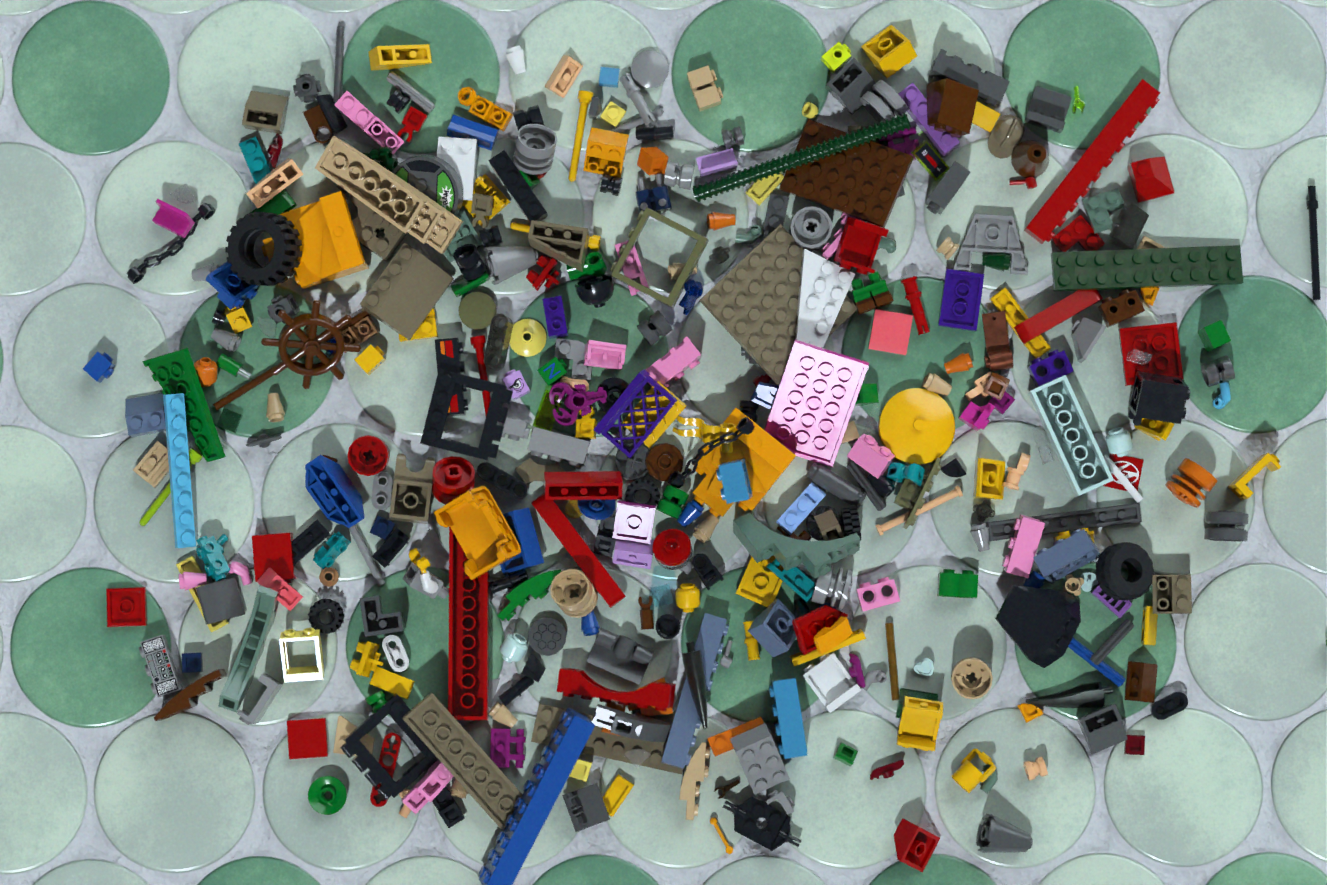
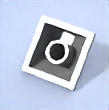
[1071,317,1106,363]

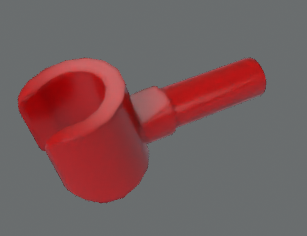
[1010,177,1037,189]

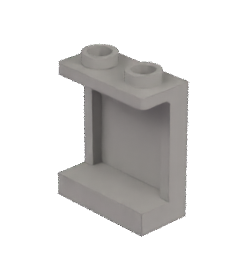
[237,674,283,725]

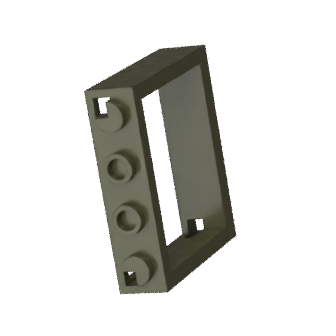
[610,207,709,308]

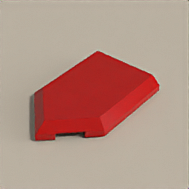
[792,605,848,655]

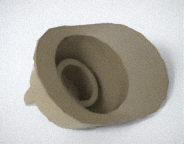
[988,115,1025,159]

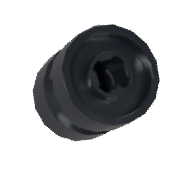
[513,105,544,130]
[453,244,486,280]
[655,614,680,639]

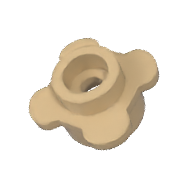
[1063,574,1084,596]

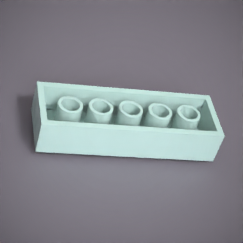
[1028,375,1114,497]

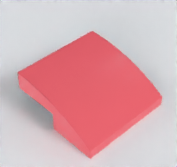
[868,309,913,355]

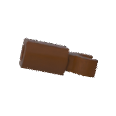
[638,596,654,630]

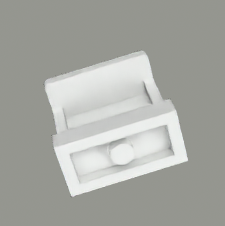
[802,652,861,713]

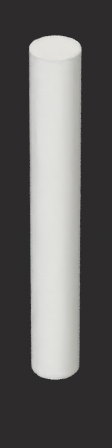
[1103,454,1143,503]

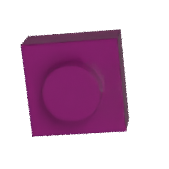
[988,391,1015,415]

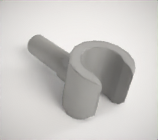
[720,640,733,669]

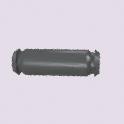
[805,462,867,508]

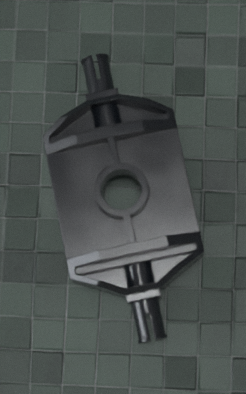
[722,797,802,851]

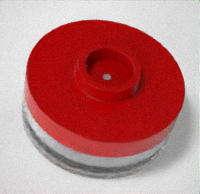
[653,529,693,570]

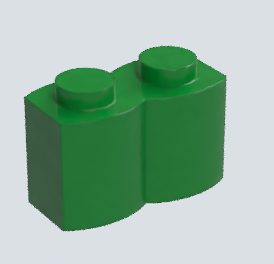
[937,569,978,599]

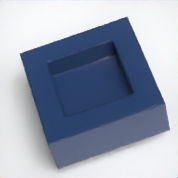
[370,516,395,540]
[182,653,203,673]

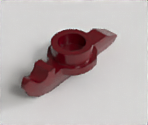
[267,134,283,169]
[870,760,904,780]

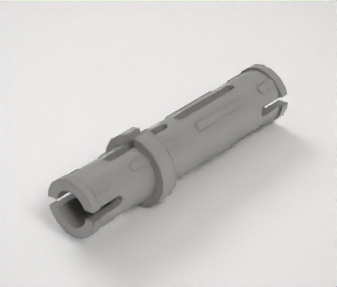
[619,73,657,127]

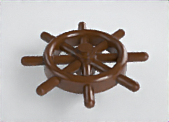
[261,300,361,389]

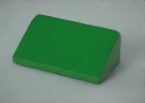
[450,271,490,297]

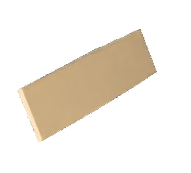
[315,136,463,254]

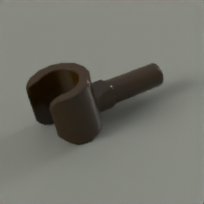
[714,779,740,799]

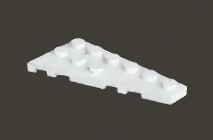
[795,249,855,348]

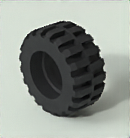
[225,212,302,286]

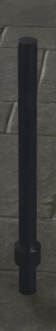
[1307,186,1321,300]

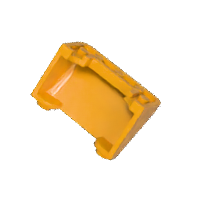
[434,486,521,580]

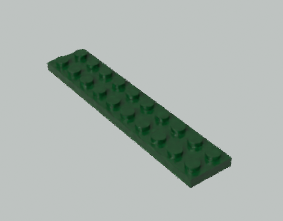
[1051,245,1243,291]

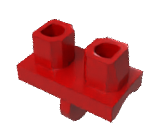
[526,255,560,291]

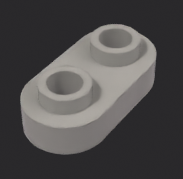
[372,472,393,510]

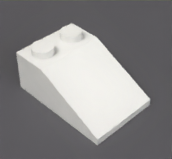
[437,137,478,201]

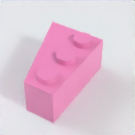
[646,336,701,388]

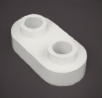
[382,635,410,672]

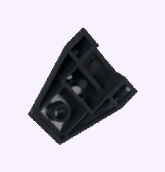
[995,584,1081,668]

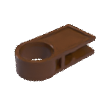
[303,105,333,145]

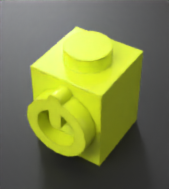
[821,42,851,74]

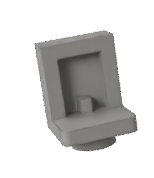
[765,790,795,815]

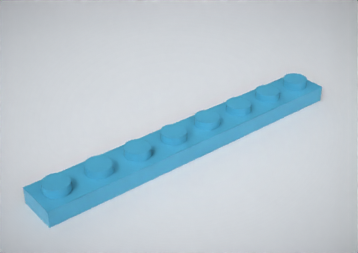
[163,393,196,548]

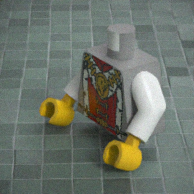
[402,548,449,599]

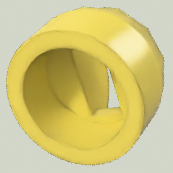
[802,102,818,118]

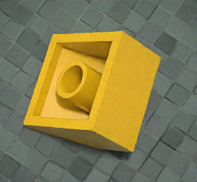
[861,25,917,78]

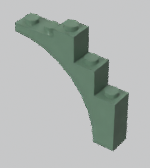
[733,512,860,579]
[219,585,278,713]

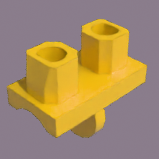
[350,641,384,678]

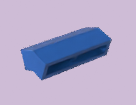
[446,115,499,150]

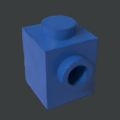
[83,352,115,383]

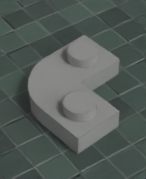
[554,338,592,381]

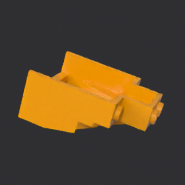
[261,191,369,289]
[692,407,796,517]

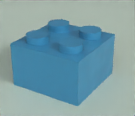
[716,458,753,504]

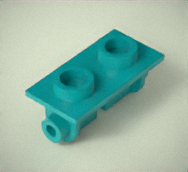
[313,531,351,569]

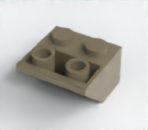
[242,91,289,134]
[1152,575,1192,614]

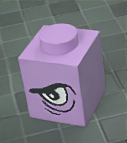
[503,369,531,400]

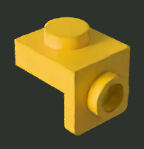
[224,304,252,334]

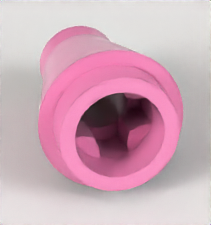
[178,572,207,591]

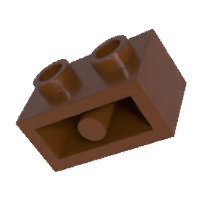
[1098,289,1145,328]

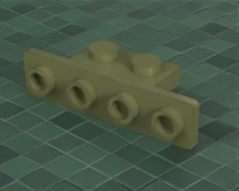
[893,457,942,529]

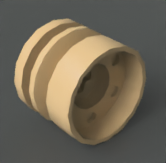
[550,569,598,618]
[951,657,993,699]

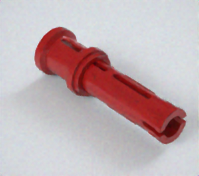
[901,276,930,335]

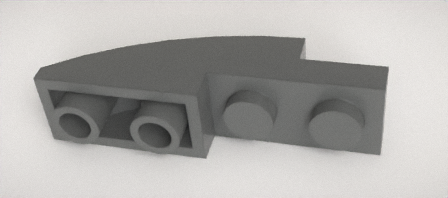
[592,704,672,742]

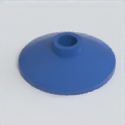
[577,499,616,520]

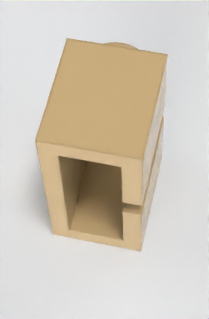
[687,66,723,112]

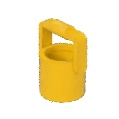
[951,749,996,794]

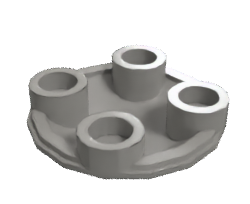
[631,51,669,88]

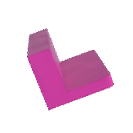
[152,199,195,238]

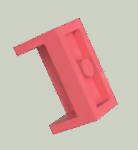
[257,568,303,611]

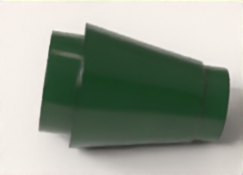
[982,253,1011,272]

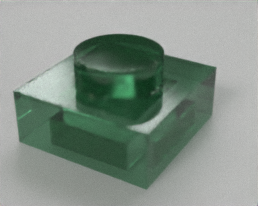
[217,408,243,433]

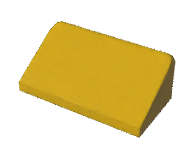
[972,101,1000,132]
[1141,606,1158,646]

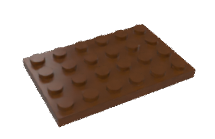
[779,119,914,228]

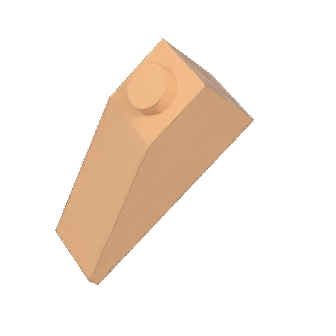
[246,158,303,209]

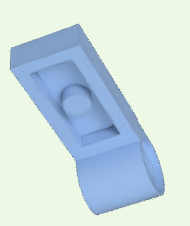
[776,482,827,535]

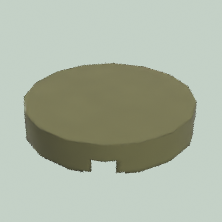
[458,292,497,330]

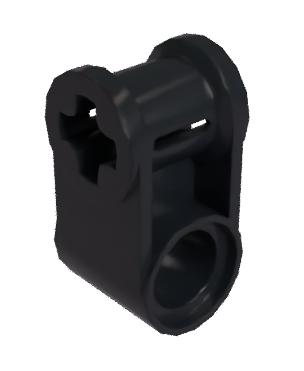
[692,554,724,590]

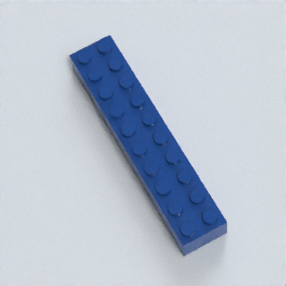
[478,708,595,885]

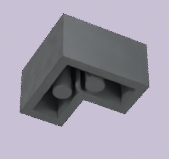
[359,595,405,637]

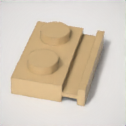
[133,441,169,488]

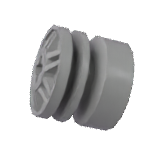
[513,124,557,175]
[811,565,853,610]

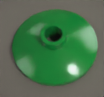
[308,776,347,815]

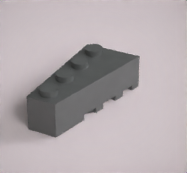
[929,49,1010,106]

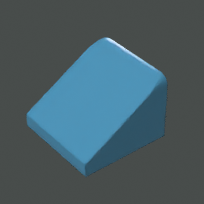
[599,67,620,88]

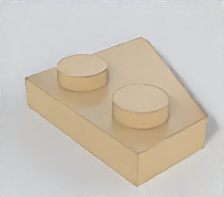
[333,716,375,756]

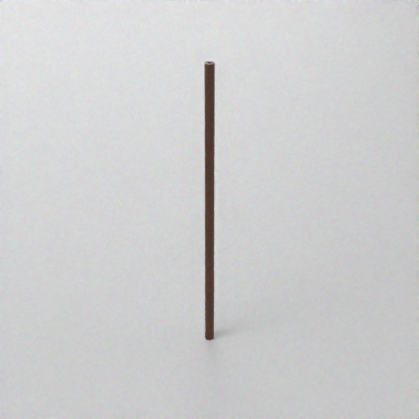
[213,310,370,411]

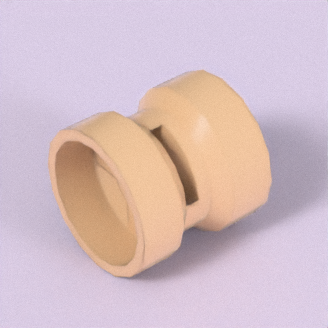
[1023,757,1048,781]

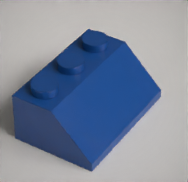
[500,507,544,575]

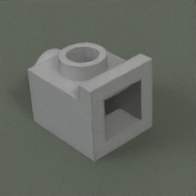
[502,417,530,441]

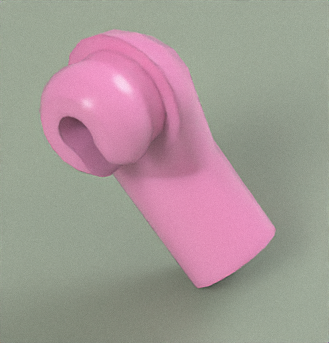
[228,562,252,586]

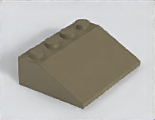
[360,242,454,341]

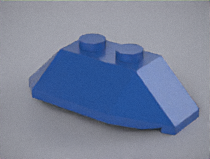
[305,455,365,528]

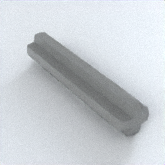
[386,72,435,113]

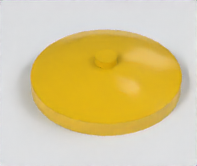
[878,388,955,465]

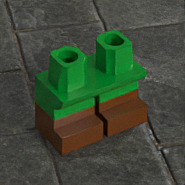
[851,271,894,315]

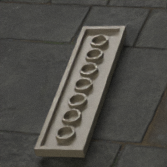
[402,692,523,831]
[531,704,683,774]

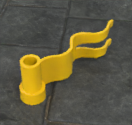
[673,416,736,453]

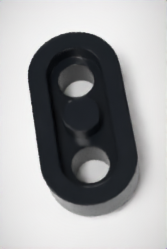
[1150,692,1188,720]

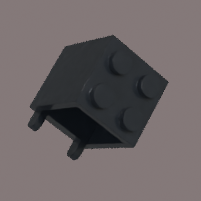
[1128,371,1190,426]

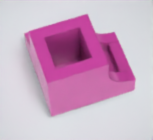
[958,402,995,431]

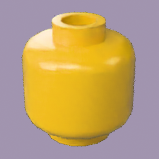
[675,583,701,613]

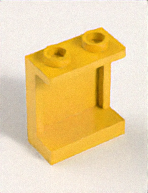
[1228,453,1281,501]
[897,696,943,751]

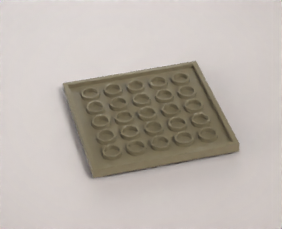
[699,224,857,385]

